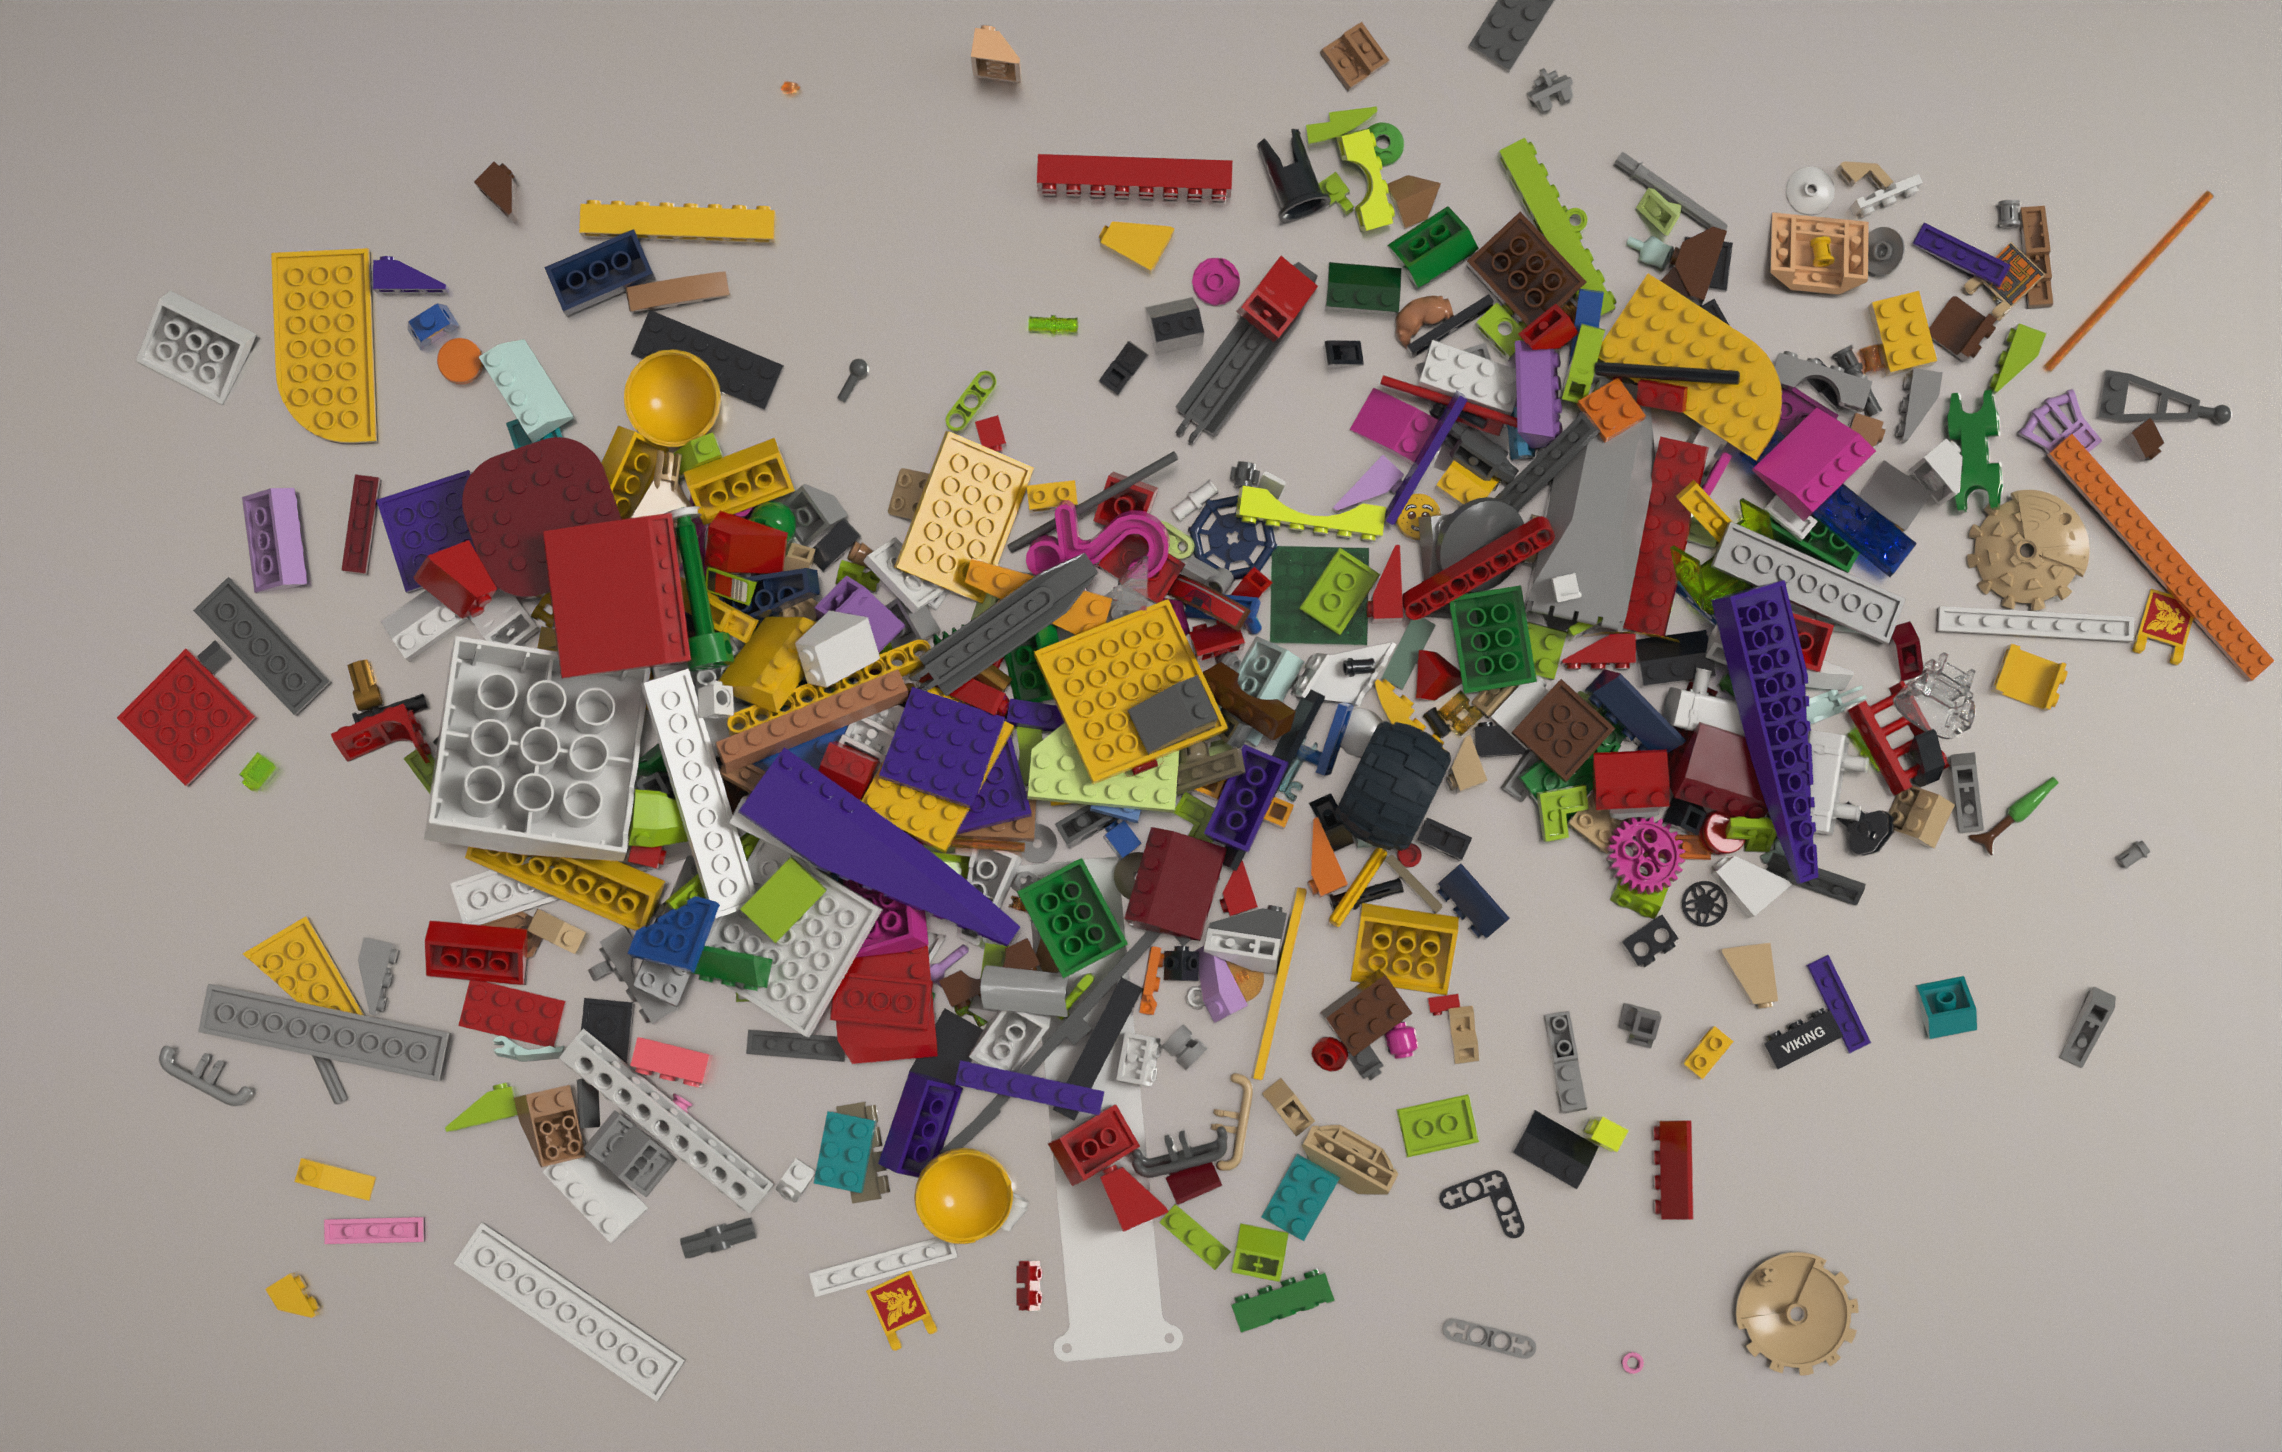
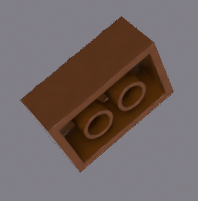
[1320,969,1413,1057]

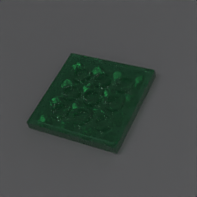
[1270,546,1369,646]

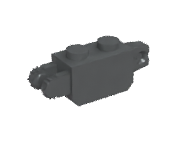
[1443,422,1519,483]

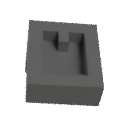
[1348,1045,1384,1080]

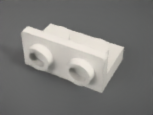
[1116,1032,1162,1087]

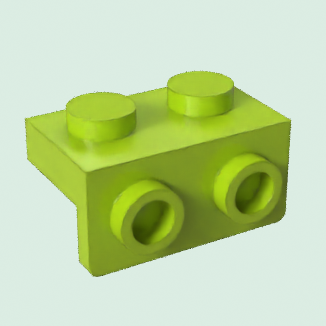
[1610,872,1669,919]

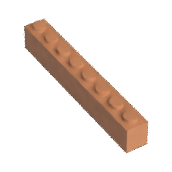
[716,669,908,774]

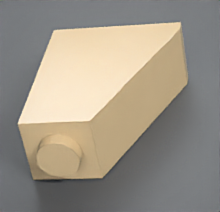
[1719,943,1778,1009]

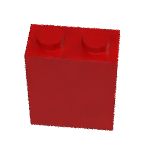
[413,540,497,619]
[1100,1165,1168,1232]

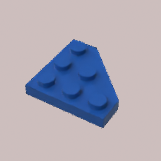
[627,896,720,973]

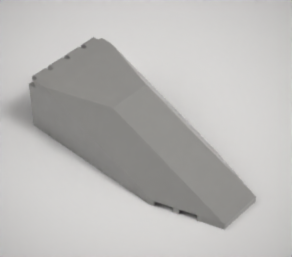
[1524,377,1655,632]

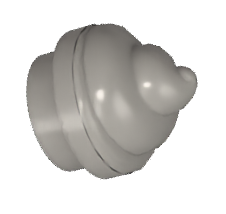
[1215,652,1241,672]

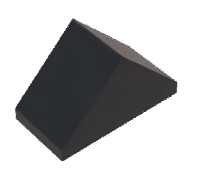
[1323,340,1364,370]

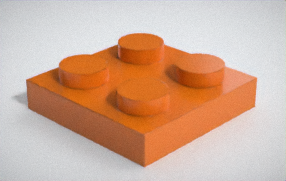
[1577,378,1646,443]

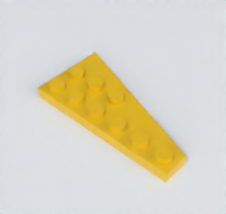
[242,916,364,1015]

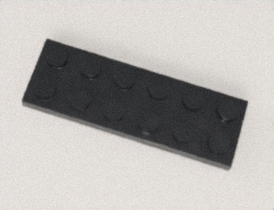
[631,310,784,411]

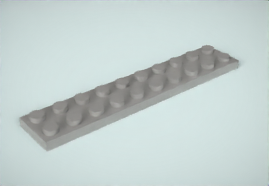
[198,984,449,1081]

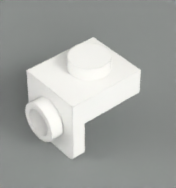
[776,1158,816,1203]

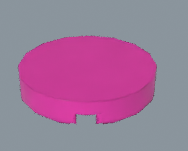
[1192,258,1240,306]

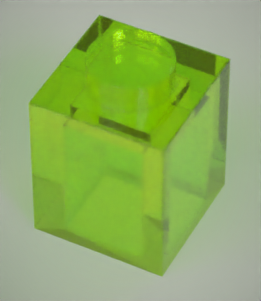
[239,752,280,791]

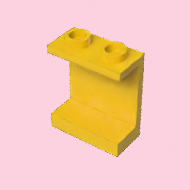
[1991,643,2068,711]

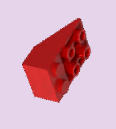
[1236,256,1318,342]

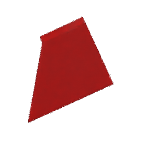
[1416,650,1462,701]

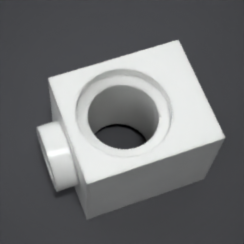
[698,681,734,720]

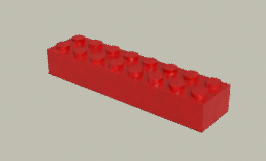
[1037,154,1233,201]

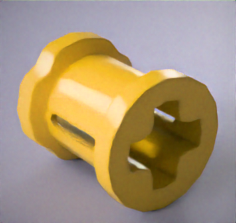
[1810,236,1835,267]

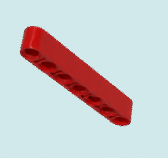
[1402,516,1555,620]

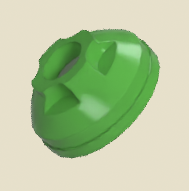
[1367,122,1404,167]

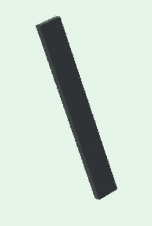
[1223,690,1325,871]

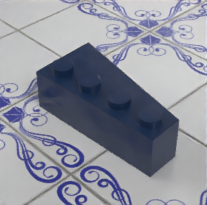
[718,568,820,621]

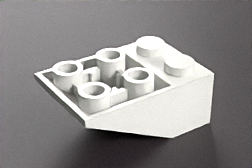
[468,587,540,646]

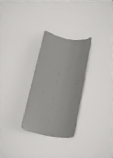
[980,965,1070,1017]

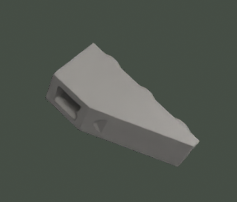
[1897,368,1943,443]
[358,937,398,1016]

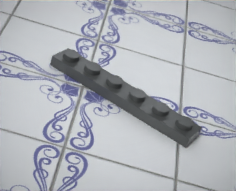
[1495,412,1601,512]

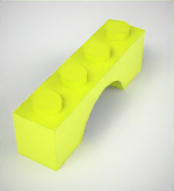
[1336,129,1395,231]

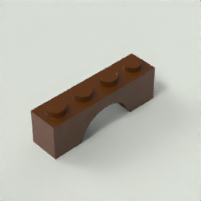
[1203,662,1296,741]
[939,938,1040,1010]

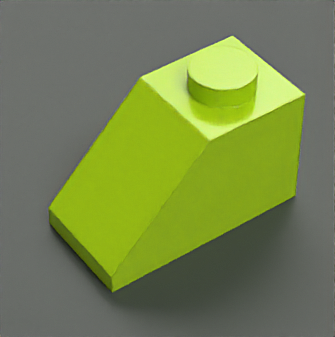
[673,432,723,478]

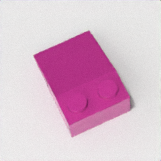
[1349,388,1438,465]

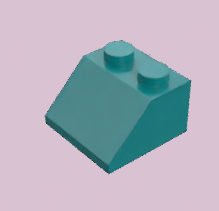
[1916,976,1977,1039]

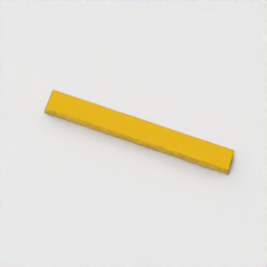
[1251,887,1307,1080]

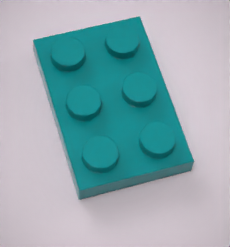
[813,1111,877,1193]
[1261,1154,1340,1241]

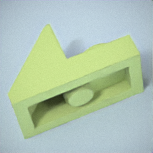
[1636,188,1681,236]

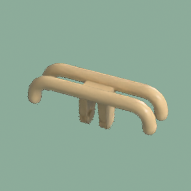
[1211,1073,1253,1171]

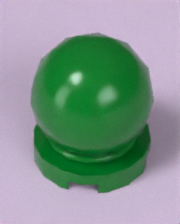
[747,501,796,547]

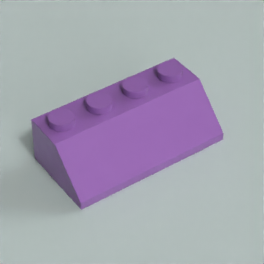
[1515,340,1563,448]

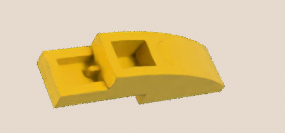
[680,577,758,643]
[1374,678,1445,750]

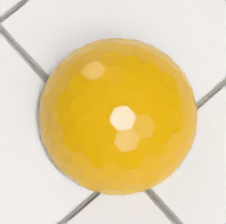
[624,349,721,447]
[914,1148,1013,1244]

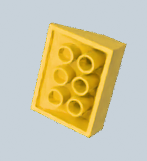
[718,617,817,713]
[1350,903,1459,995]

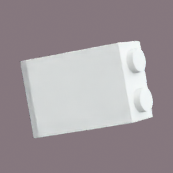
[795,611,880,687]
[1711,856,1792,918]

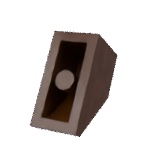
[2123,418,2164,461]

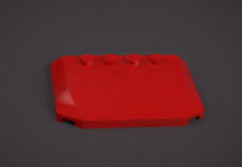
[836,945,938,1064]

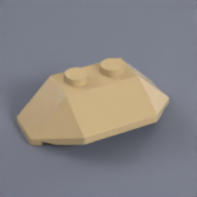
[1302,1125,1398,1195]

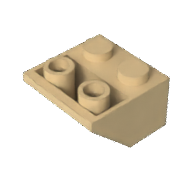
[1889,785,1955,849]

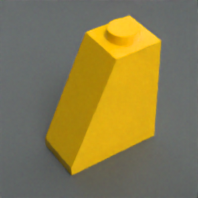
[1098,221,1175,274]

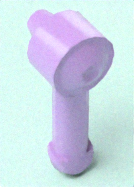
[930,944,969,987]

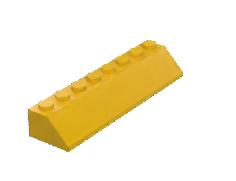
[465,846,665,931]

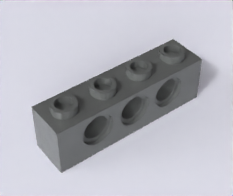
[1055,805,1119,849]

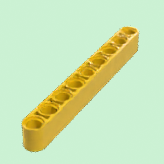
[727,639,931,736]

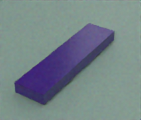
[1913,222,2011,288]
[1806,955,1871,1054]

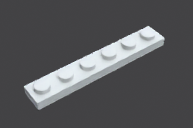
[809,1237,958,1297]

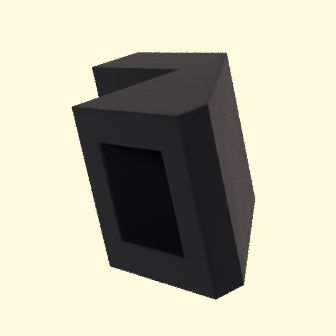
[1909,729,1945,788]

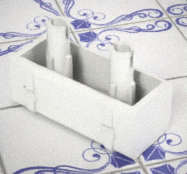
[1663,668,1745,736]
[1808,730,1869,836]

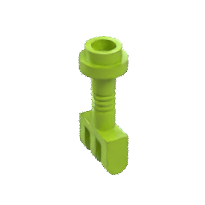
[1057,973,1095,1020]

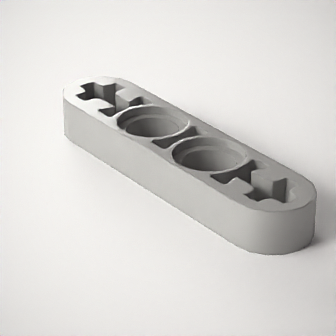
[1442,1318,1536,1359]

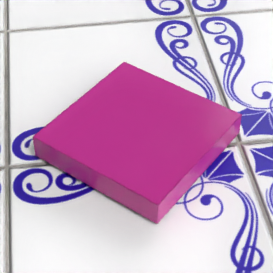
[1702,452,1732,496]

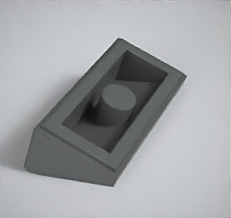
[577,1079,600,1128]

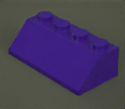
[1204,744,1289,853]
[878,1071,963,1178]

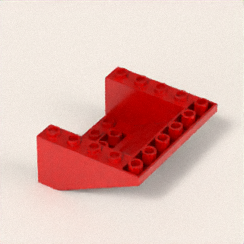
[542,513,691,679]

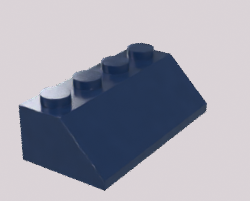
[544,229,655,316]
[1585,669,1686,753]

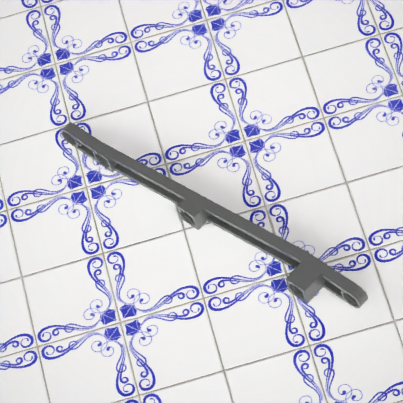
[939,878,1220,1154]

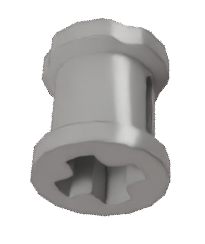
[1998,200,2021,227]

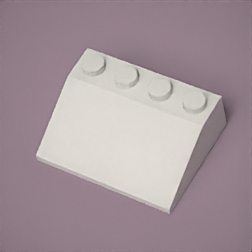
[136,291,256,404]

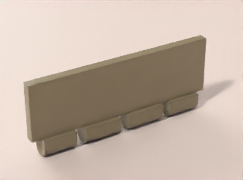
[836,1102,890,1204]

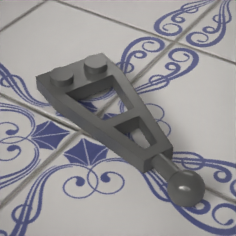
[2097,370,2232,424]

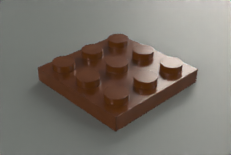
[1511,679,1615,782]

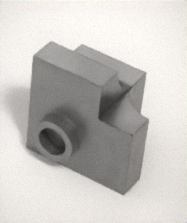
[1618,1003,1662,1048]

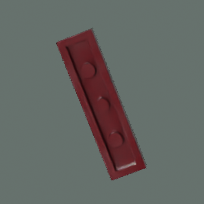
[341,474,380,575]

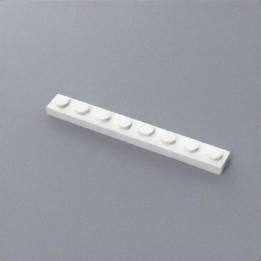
[1937,606,2134,642]

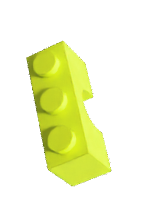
[1583,1116,1629,1152]

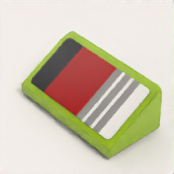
[706,567,757,606]

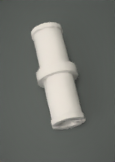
[1171,479,1219,521]

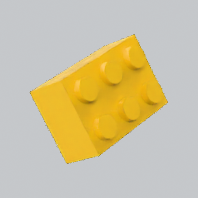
[1868,291,1937,376]

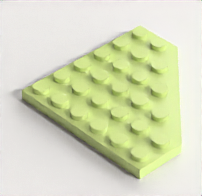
[1027,723,1179,813]

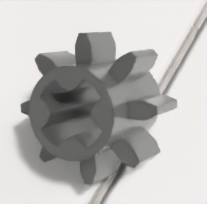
[1230,461,1260,487]

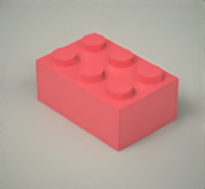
[630,1037,713,1087]

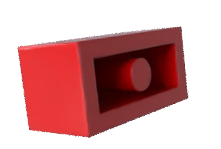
[1427,994,1460,1016]

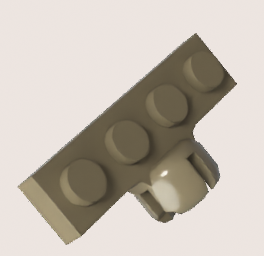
[1176,742,1245,795]

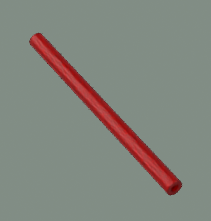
[1380,375,1518,428]

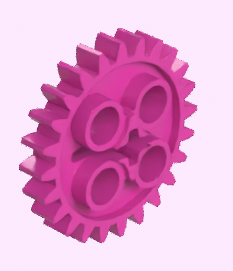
[1606,816,1685,895]

